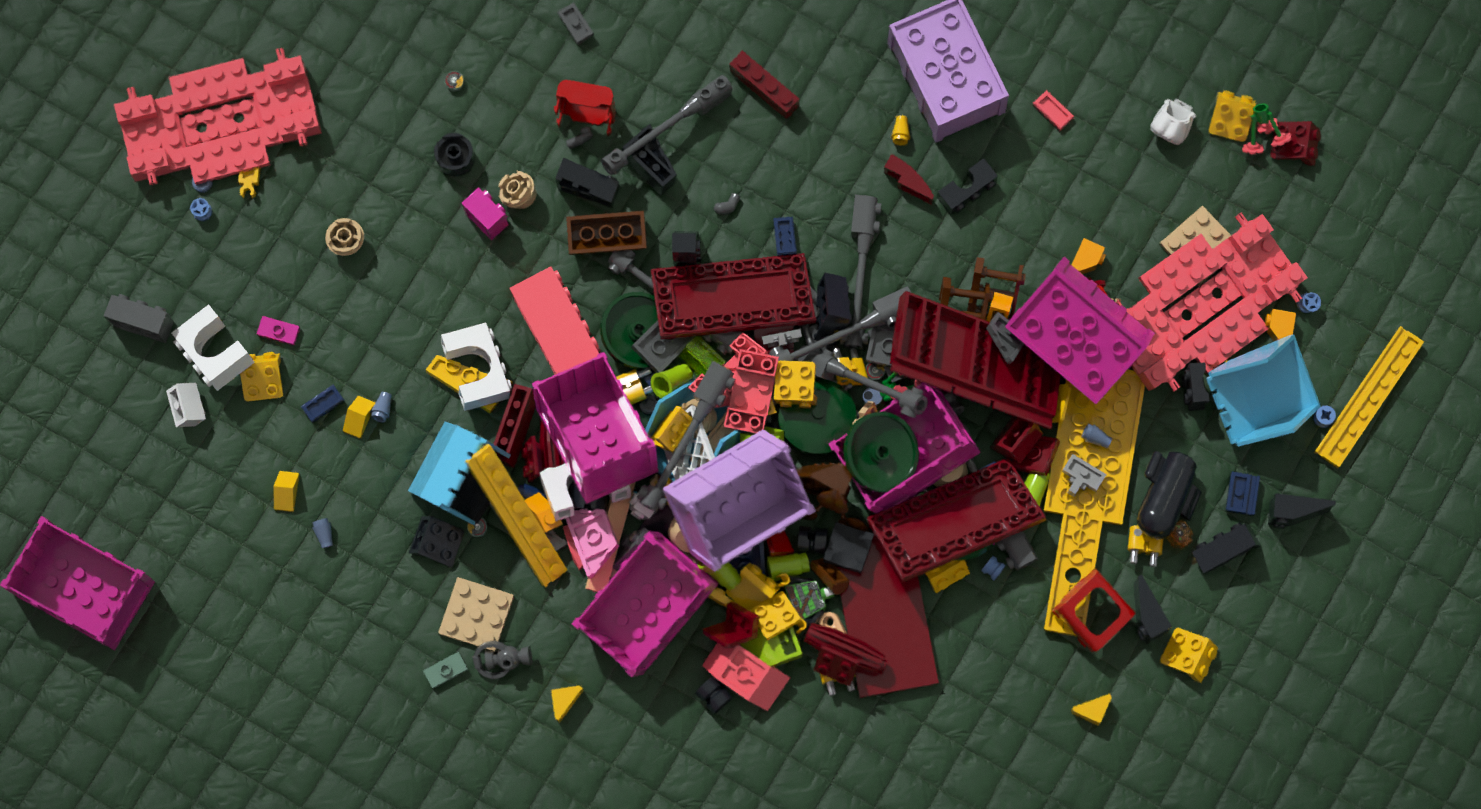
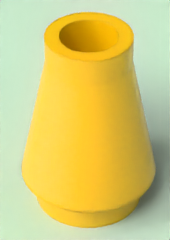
[891,115,910,146]

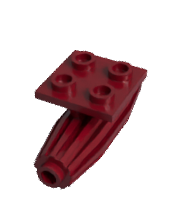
[521,421,564,483]
[804,623,888,686]

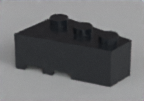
[622,124,677,195]
[555,157,620,208]
[672,231,701,267]
[814,272,852,345]
[1192,522,1261,574]

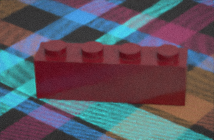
[729,50,799,119]
[494,384,536,468]

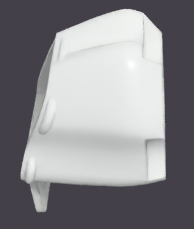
[1150,99,1196,145]

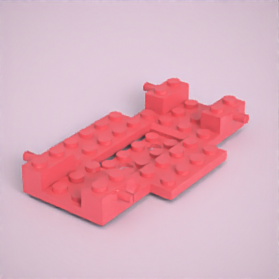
[114,48,322,185]
[1116,212,1308,391]

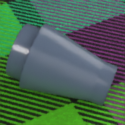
[370,392,392,422]
[1081,424,1112,448]
[312,518,333,548]

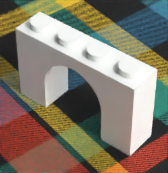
[172,305,255,391]
[441,323,512,411]
[540,463,631,521]

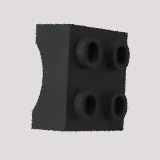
[1182,363,1209,411]
[450,471,490,524]
[823,522,874,574]

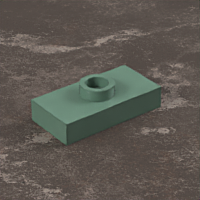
[423,652,468,689]

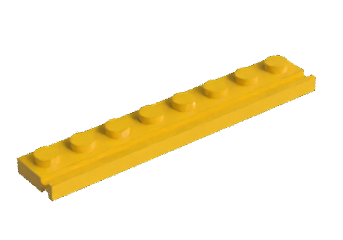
[1314,326,1424,468]
[465,444,567,587]

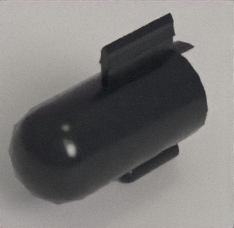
[1137,451,1202,539]

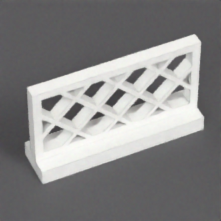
[664,405,715,481]

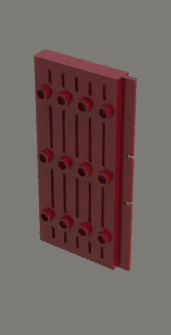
[889,291,1060,429]

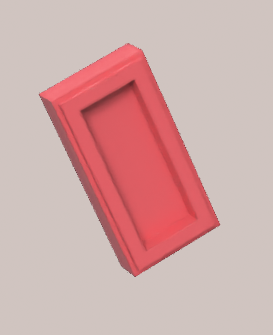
[1033,90,1074,131]

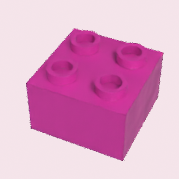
[462,188,508,240]

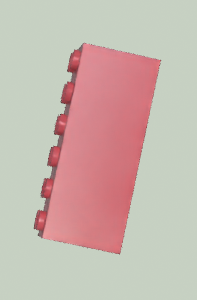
[510,266,600,375]

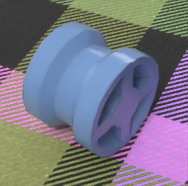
[190,198,212,221]
[1297,292,1321,313]
[1314,406,1336,428]
[982,556,1006,581]

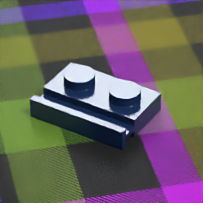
[1225,472,1260,516]

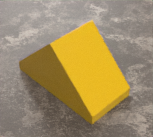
[343,396,376,439]
[274,471,300,512]
[551,686,584,723]
[1071,694,1112,725]

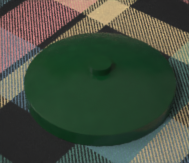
[600,292,658,369]
[778,378,857,456]
[844,412,919,492]

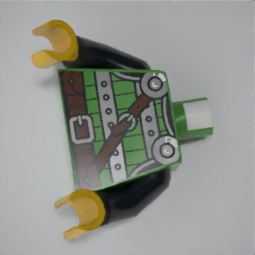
[776,573,834,634]

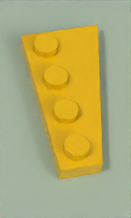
[426,355,512,413]

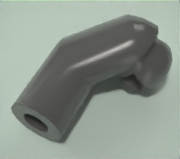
[566,127,593,149]
[714,193,740,215]

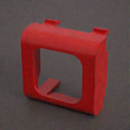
[554,80,616,136]
[1052,569,1135,652]

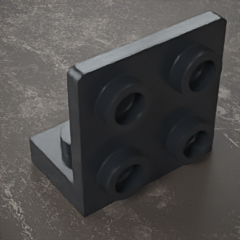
[409,516,465,567]

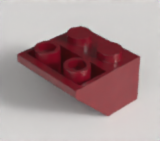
[990,416,1043,464]

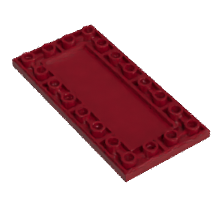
[651,253,816,340]
[867,458,1046,582]
[836,534,939,698]

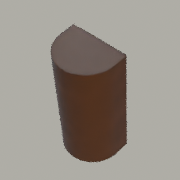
[810,558,850,595]

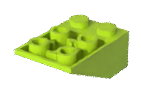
[741,626,802,667]

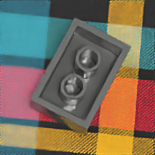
[104,294,174,343]

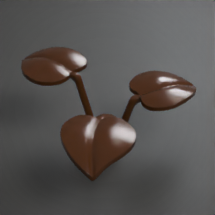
[802,485,870,533]

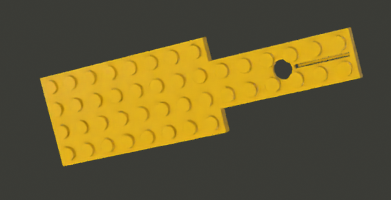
[1044,369,1145,636]

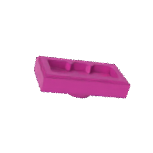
[257,316,300,346]

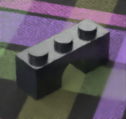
[937,158,998,215]

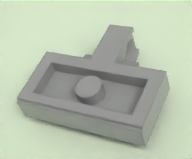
[762,329,802,347]
[1062,454,1107,497]

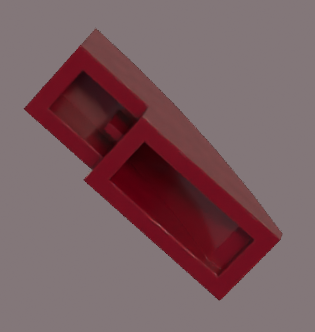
[884,154,934,205]

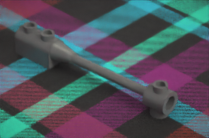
[601,75,733,175]
[840,195,881,350]
[608,250,742,355]
[769,286,911,361]
[794,343,928,418]
[637,361,736,512]
[962,423,1039,571]

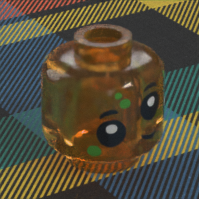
[1165,520,1194,549]

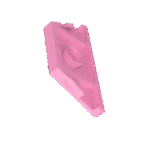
[565,509,619,579]

